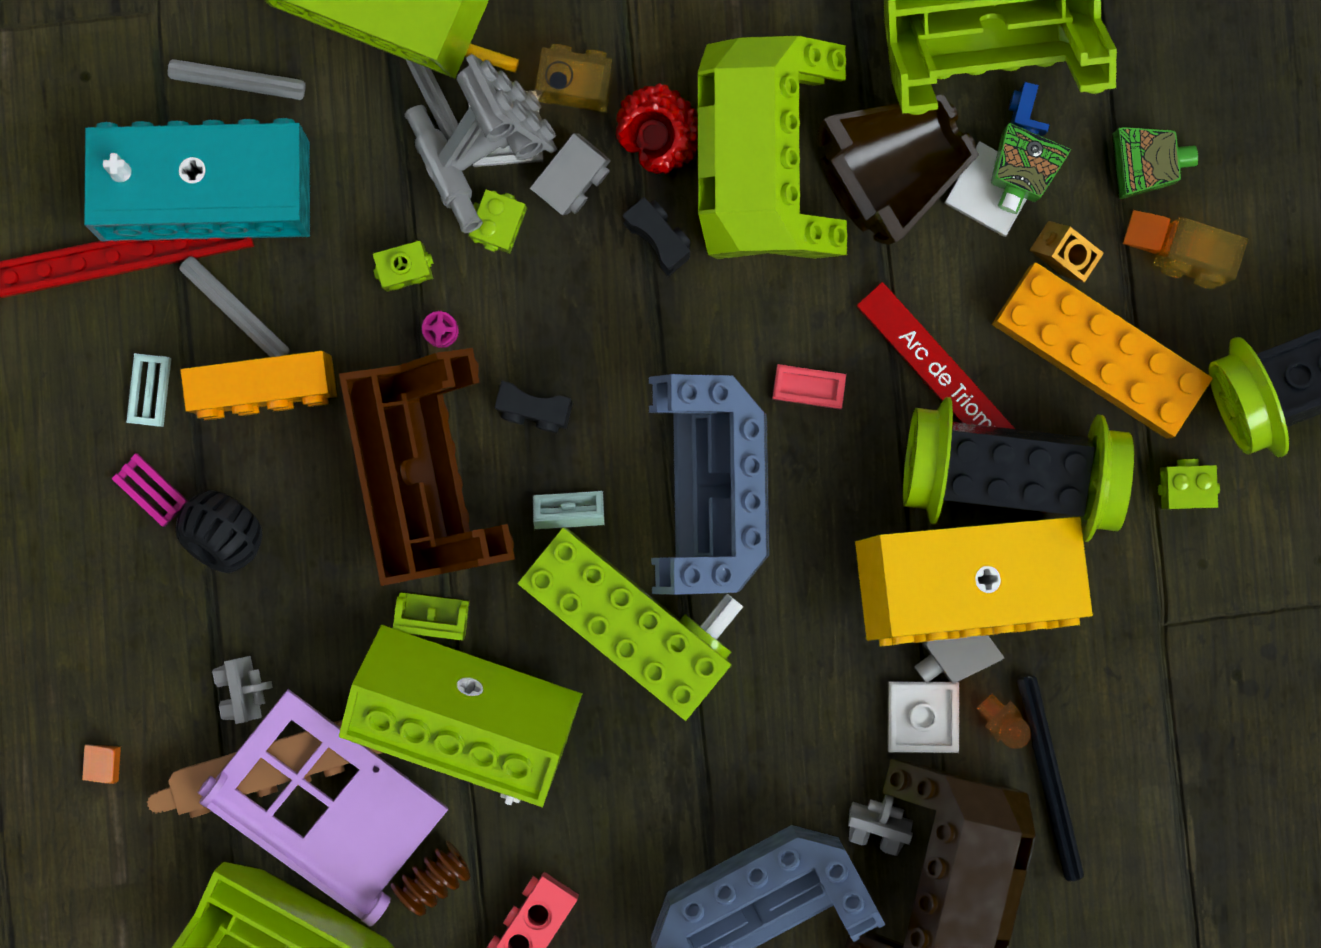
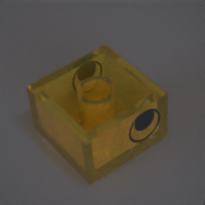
[535,44,614,113]
[1153,217,1249,289]

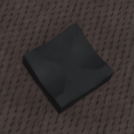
[623,197,691,277]
[495,381,573,433]

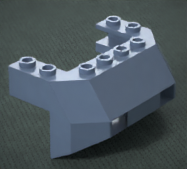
[649,374,769,595]
[651,825,885,948]

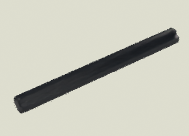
[1017,675,1084,881]

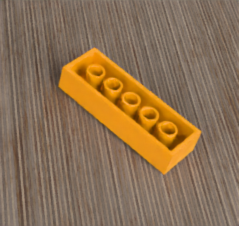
[991,262,1213,439]

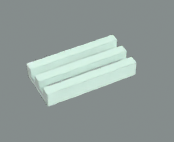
[126,353,171,427]
[533,491,604,529]

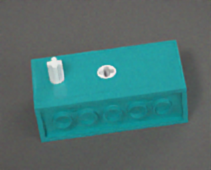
[84,118,310,241]

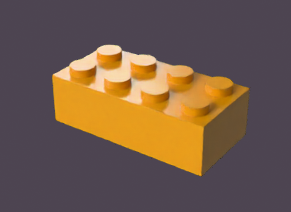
[181,351,337,420]

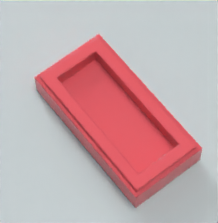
[772,364,847,409]

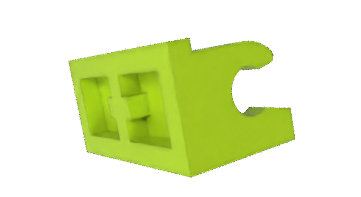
[393,592,470,640]

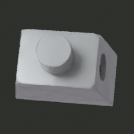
[914,635,1004,684]

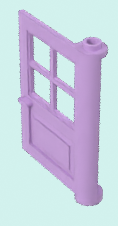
[198,689,448,927]

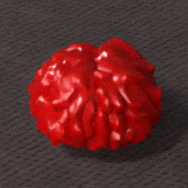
[615,83,698,174]

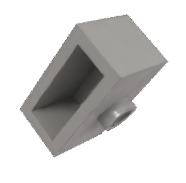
[530,133,611,215]

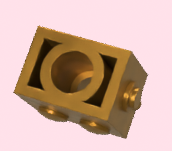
[1030,221,1104,282]

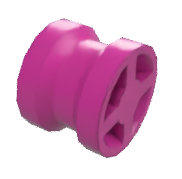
[422,311,459,348]

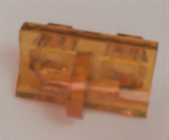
[977,694,1031,749]

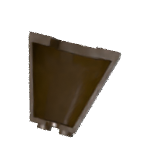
[818,94,979,245]

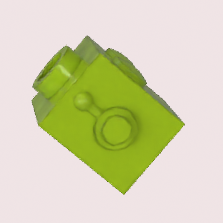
[469,189,527,254]
[373,241,434,292]
[1158,459,1220,509]

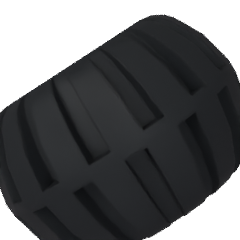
[175,490,262,573]

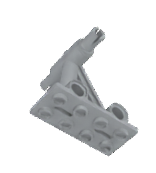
[405,54,557,233]

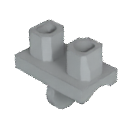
[212,656,273,724]
[848,794,913,856]

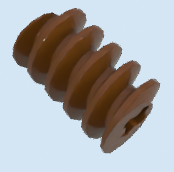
[391,841,471,916]

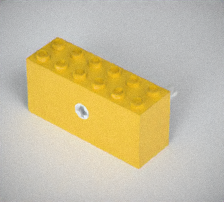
[855,517,1093,647]

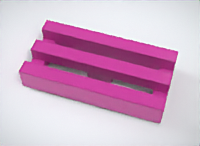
[112,453,188,527]

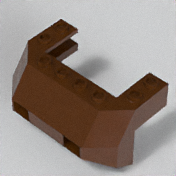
[339,348,515,586]

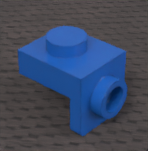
[1008,82,1049,137]

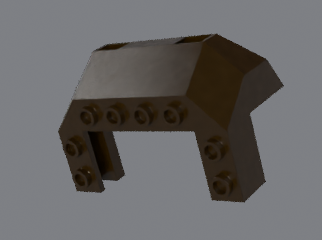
[845,759,1036,948]

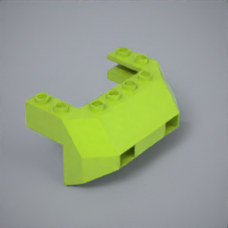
[884,0,1117,115]
[698,36,847,259]
[172,862,394,948]

